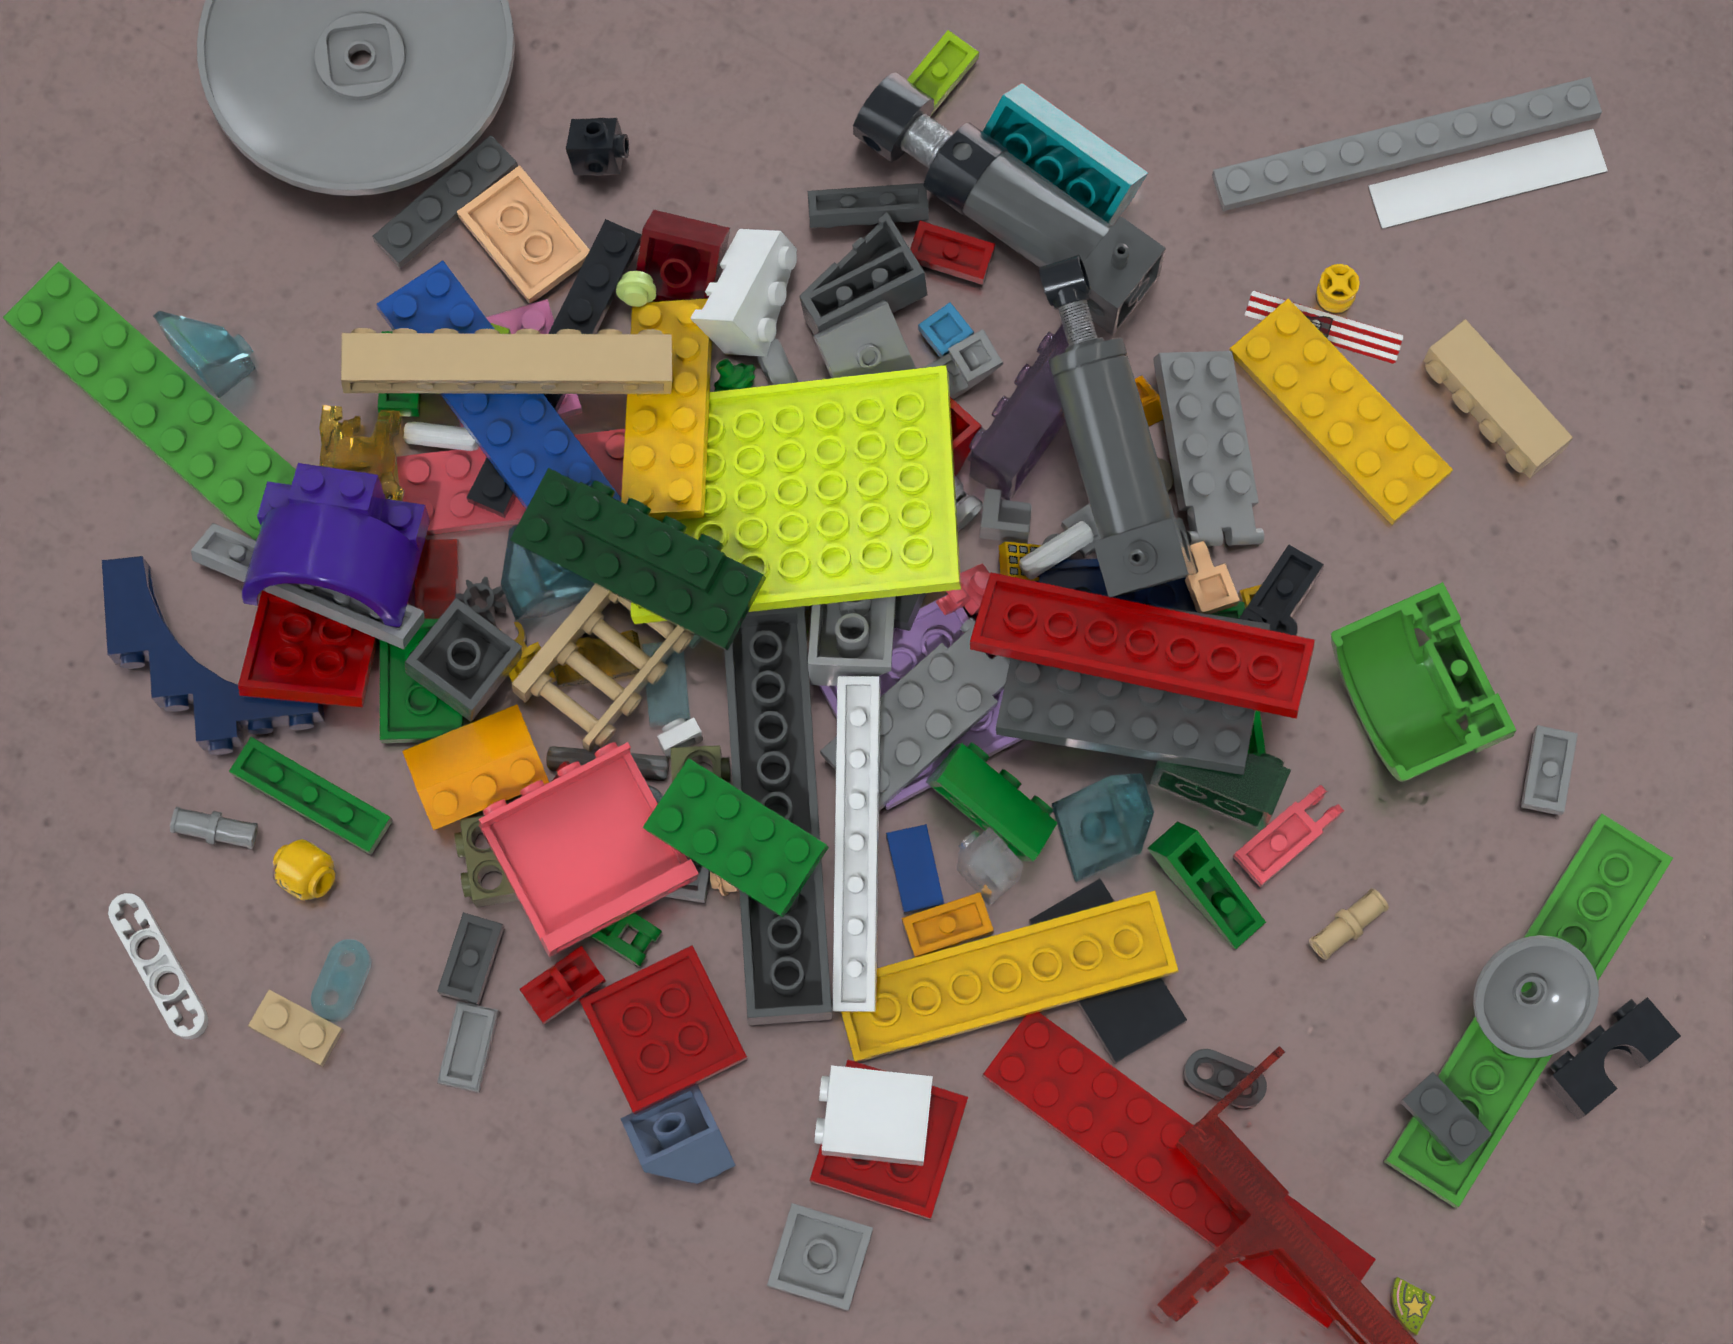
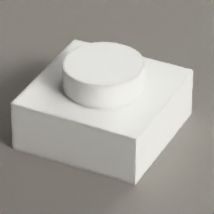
[657,717,703,759]

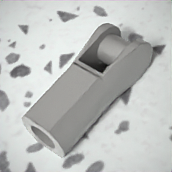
[757,338,799,385]

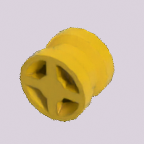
[1316,264,1360,313]

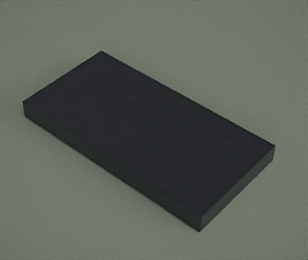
[1029,878,1187,1064]

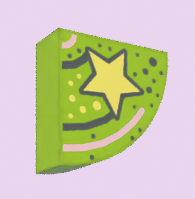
[1391,1277,1435,1336]

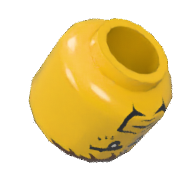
[273,839,335,901]

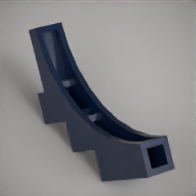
[102,556,325,755]

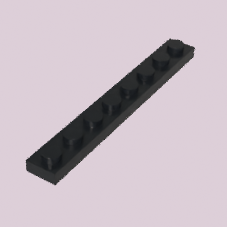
[467,219,642,518]

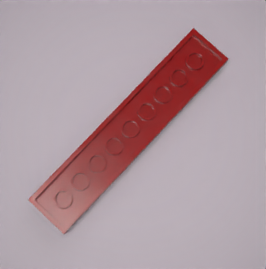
[982,1012,1376,1329]

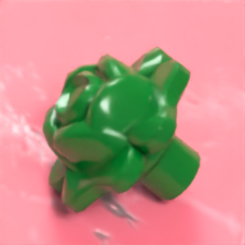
[714,358,756,392]

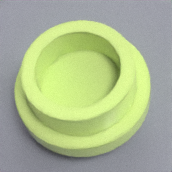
[616,271,656,307]

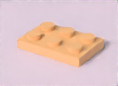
[457,165,590,304]

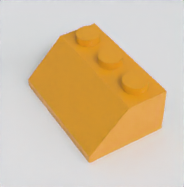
[402,704,549,830]

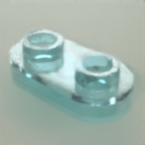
[311,939,371,1022]

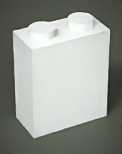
[814,1065,933,1166]

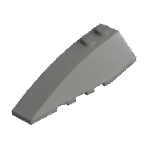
[808,596,896,686]

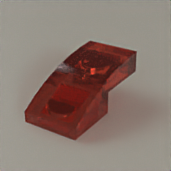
[415,539,459,619]

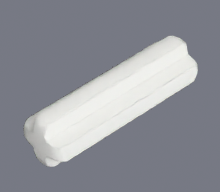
[403,421,479,451]
[1019,521,1094,579]

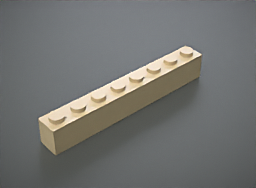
[341,328,672,394]

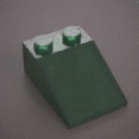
[1149,753,1291,831]

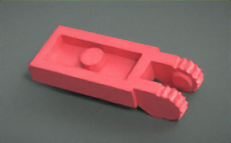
[1233,785,1344,887]

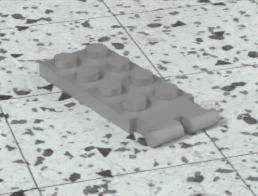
[1153,351,1264,547]
[820,617,1011,811]

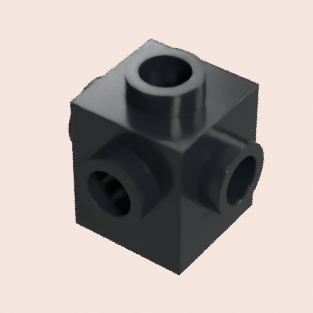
[566,118,629,176]

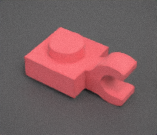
[936,563,990,616]

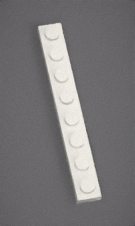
[832,676,881,1012]

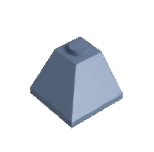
[620,1084,736,1184]

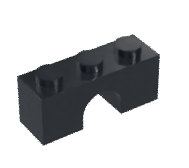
[1545,997,1681,1120]

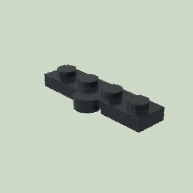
[1239,545,1324,636]

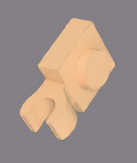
[1185,541,1240,614]

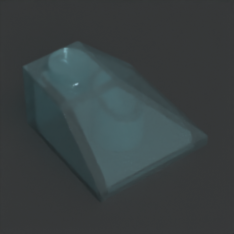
[153,311,256,398]
[501,525,595,621]
[1052,773,1154,881]

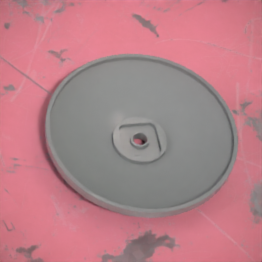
[197,0,515,196]

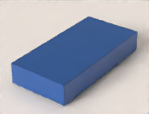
[886,824,944,915]

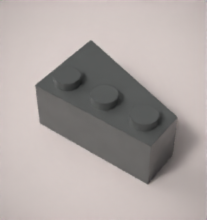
[799,212,928,335]

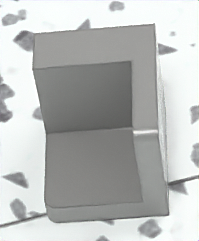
[979,488,1032,544]

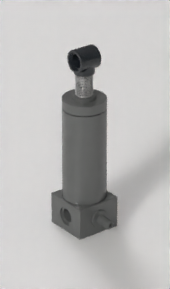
[1039,255,1197,597]

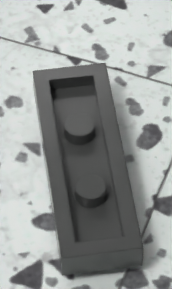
[807,183,929,228]

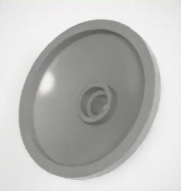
[1473,935,1599,1058]

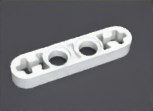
[108,893,208,1039]

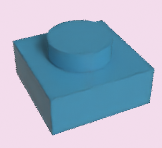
[918,302,974,358]

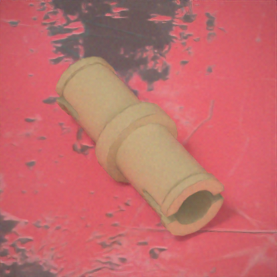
[1309,888,1389,960]

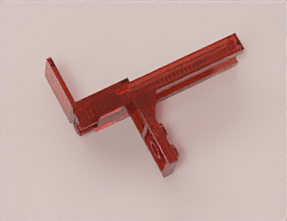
[1150,1046,1418,1344]

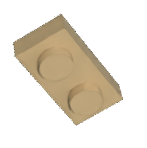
[248,990,344,1067]

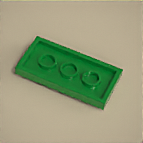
[643,758,829,918]

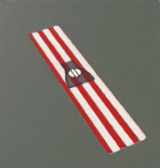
[1245,291,1403,364]

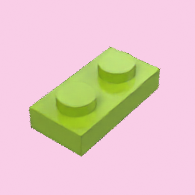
[907,30,979,115]

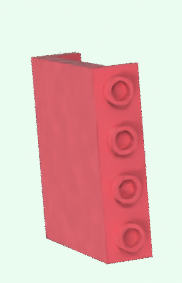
[479,742,699,957]

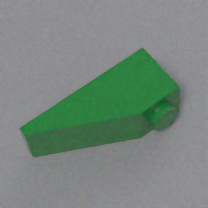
[1147,821,1266,949]

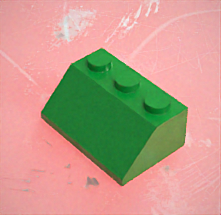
[926,742,1058,862]

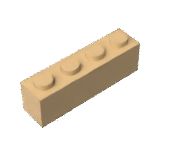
[1423,319,1573,479]

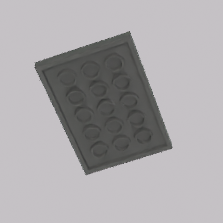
[996,605,1270,775]

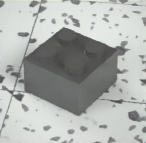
[405,598,522,722]

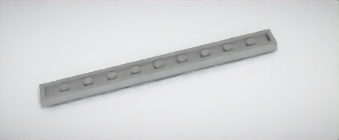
[1212,77,1602,211]

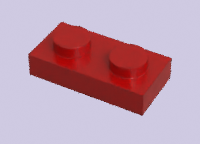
[910,220,995,285]

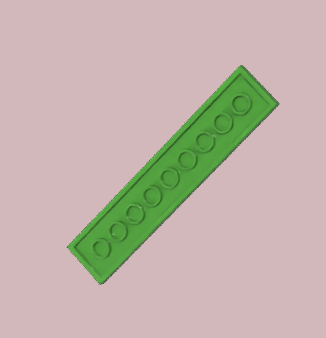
[3,261,296,541]
[1384,814,1673,1209]

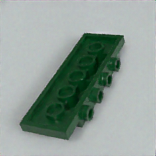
[510,468,766,651]

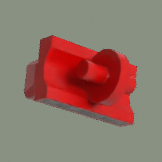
[519,946,606,1024]

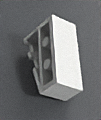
[690,229,797,357]

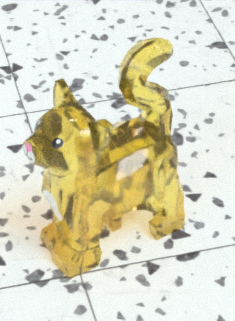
[319,405,405,501]

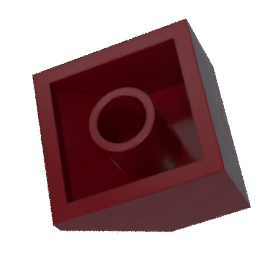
[636,210,730,302]

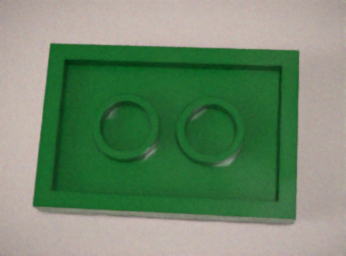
[380,619,464,743]

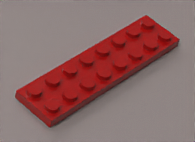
[970,572,1315,719]

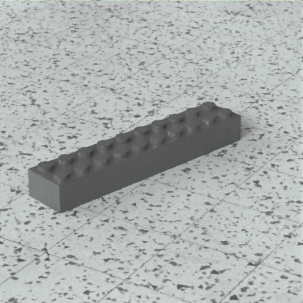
[724,606,832,1025]

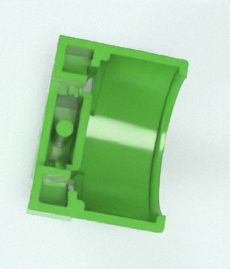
[1331,582,1516,782]

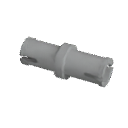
[170,806,258,849]

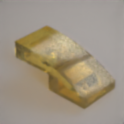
[555,630,641,687]

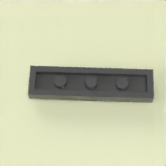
[372,135,518,269]

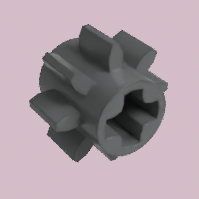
[455,576,507,626]

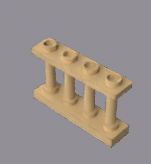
[512,585,694,752]

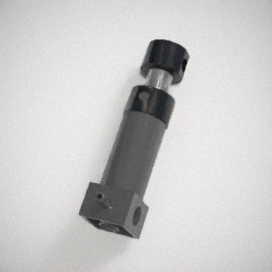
[853,72,1166,336]

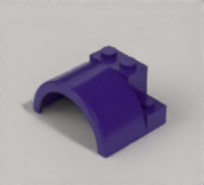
[242,463,430,627]

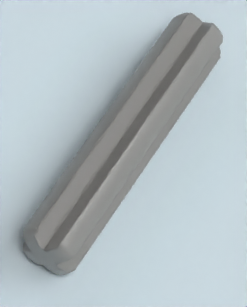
[546,746,669,780]

